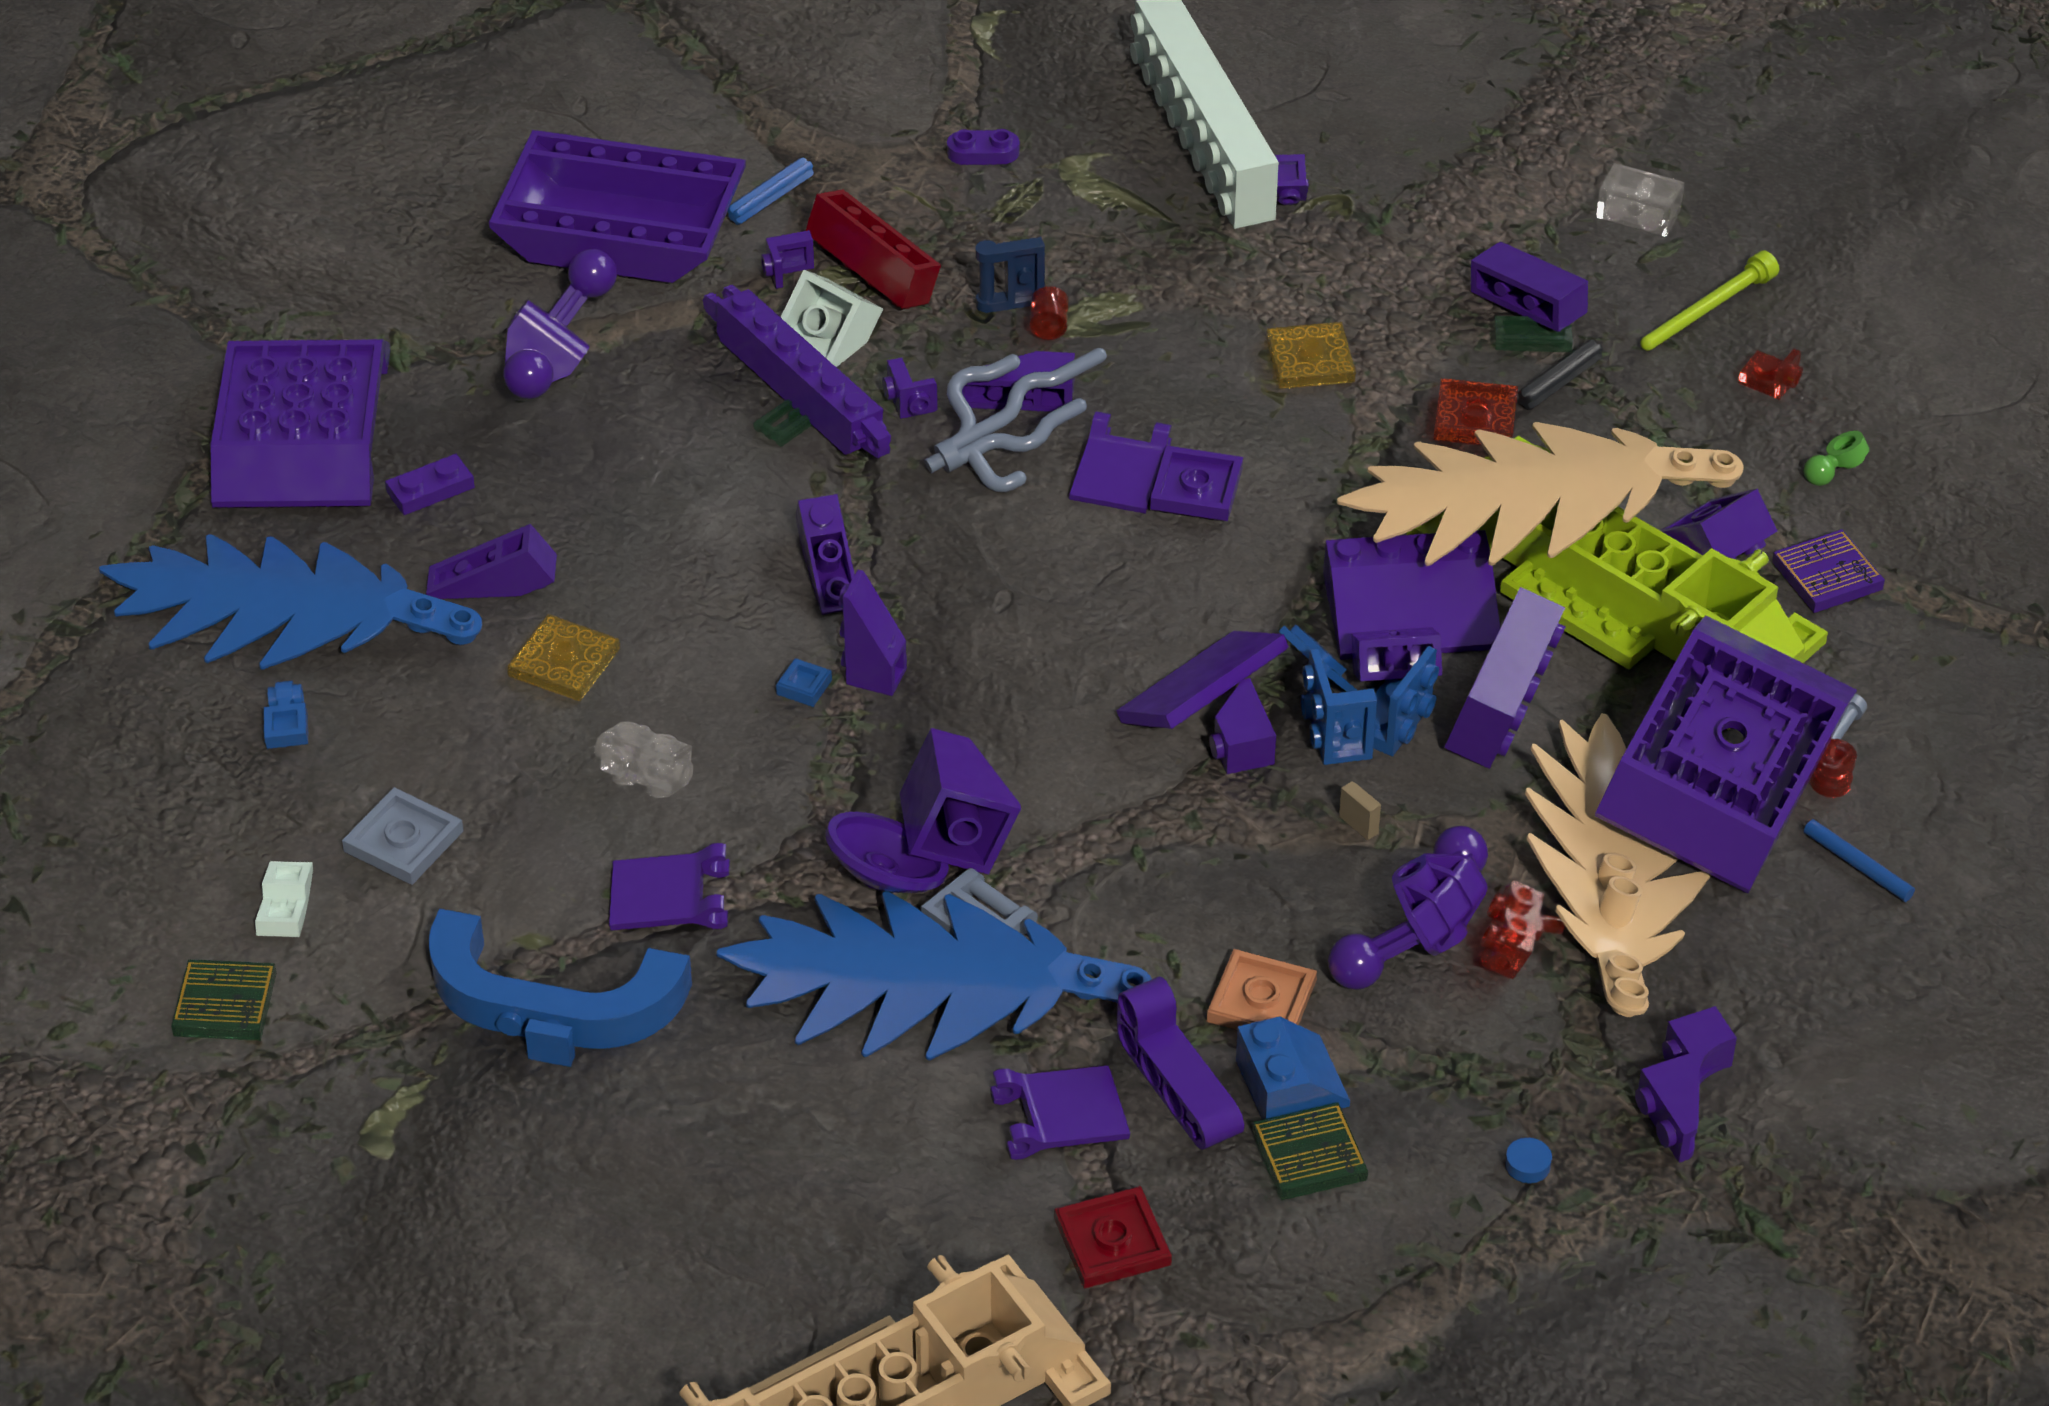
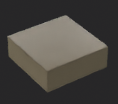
[1339,781,1381,841]

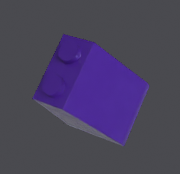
[899,728,1021,875]

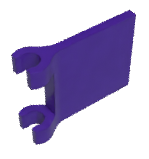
[1069,411,1172,514]
[609,843,730,930]
[990,1065,1130,1160]

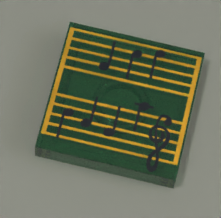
[171,960,277,1041]
[1252,1102,1368,1201]

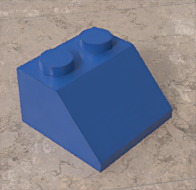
[1236,1016,1350,1127]

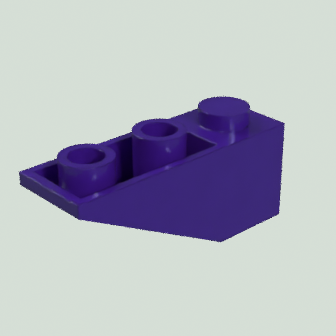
[795,494,855,615]
[839,569,907,696]

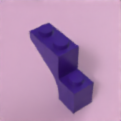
[1635,1006,1737,1163]

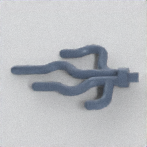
[924,348,1107,492]

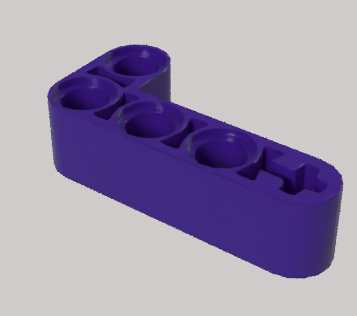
[1117,976,1245,1150]

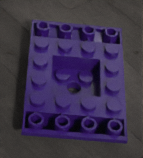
[1594,615,1857,893]

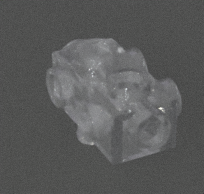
[595,721,693,798]

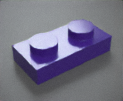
[385,454,475,515]

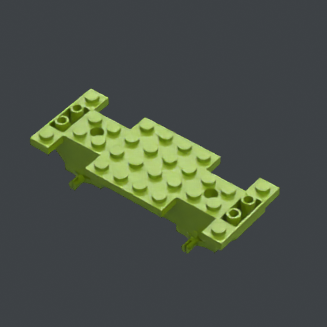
[1407,436,1828,730]

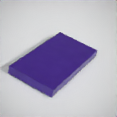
[1116,631,1289,729]

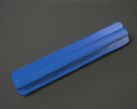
[727,157,814,225]

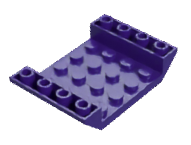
[211,339,391,508]

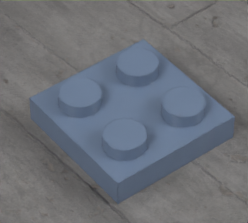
[342,787,463,885]

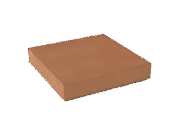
[1207,949,1317,1030]

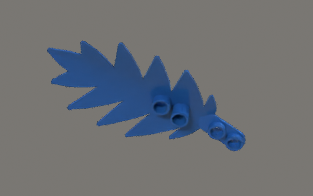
[99,534,482,669]
[716,891,1152,1060]

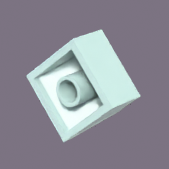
[781,270,883,367]

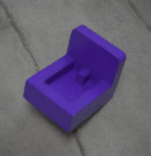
[1275,154,1309,205]
[761,230,814,289]
[882,357,938,419]

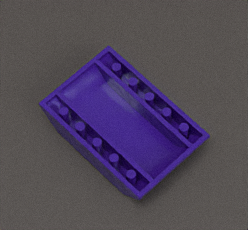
[489,130,746,283]

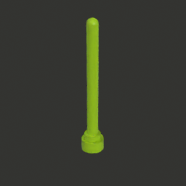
[1640,250,1779,351]

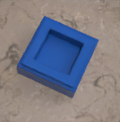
[776,658,832,707]
[525,1019,575,1067]

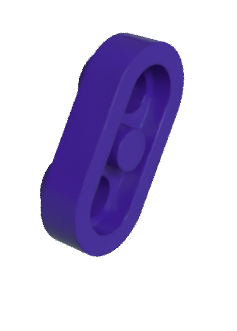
[947,129,1020,165]

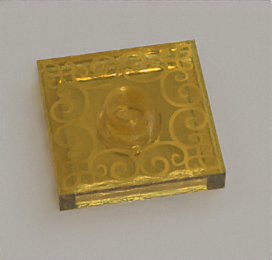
[1266,322,1356,389]
[508,614,620,701]

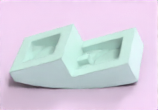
[255,861,313,937]

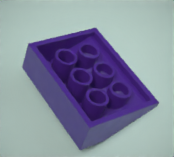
[1323,530,1500,660]

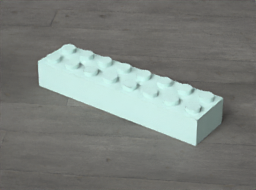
[1130,0,1279,229]

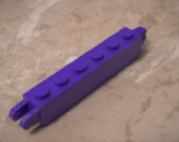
[702,285,891,458]

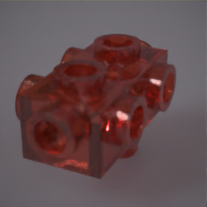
[1480,880,1565,979]

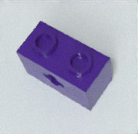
[1351,627,1442,681]

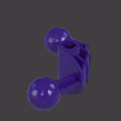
[503,249,617,399]
[1328,826,1488,990]

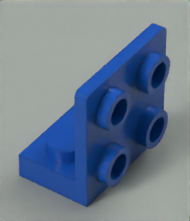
[1373,646,1439,757]
[1301,649,1377,765]

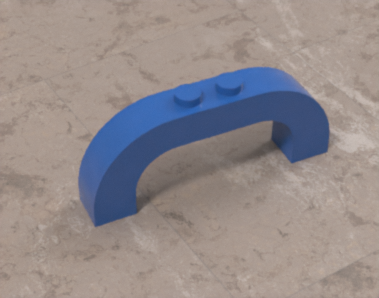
[429,908,692,1049]

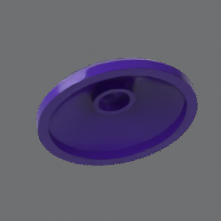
[825,812,949,893]

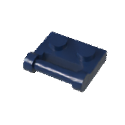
[975,237,1045,313]

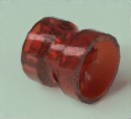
[1030,286,1069,340]
[1810,739,1857,798]

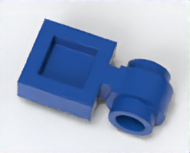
[264,681,309,749]

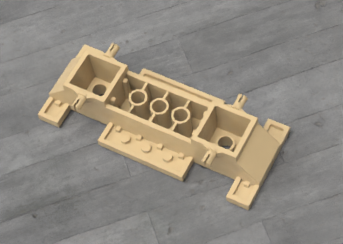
[680,1254,1111,1406]

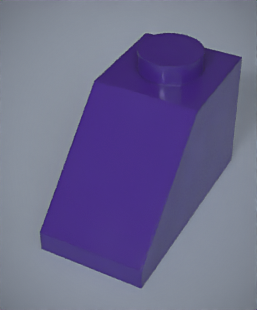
[1209,678,1276,774]

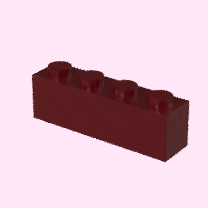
[805,189,941,309]

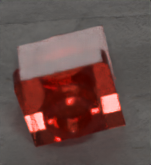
[1738,349,1803,400]

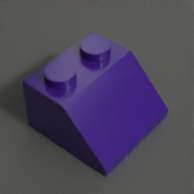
[1660,488,1778,560]

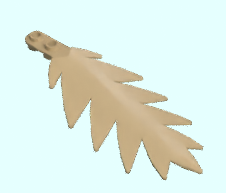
[1337,422,1744,566]
[1525,713,1711,1017]

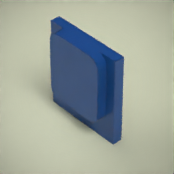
[1279,624,1357,692]

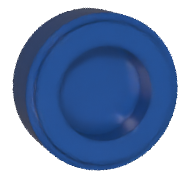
[1505,1138,1552,1183]

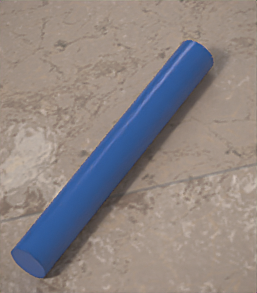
[1804,819,1915,902]

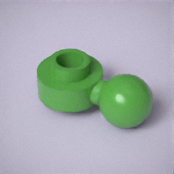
[1803,431,1869,486]

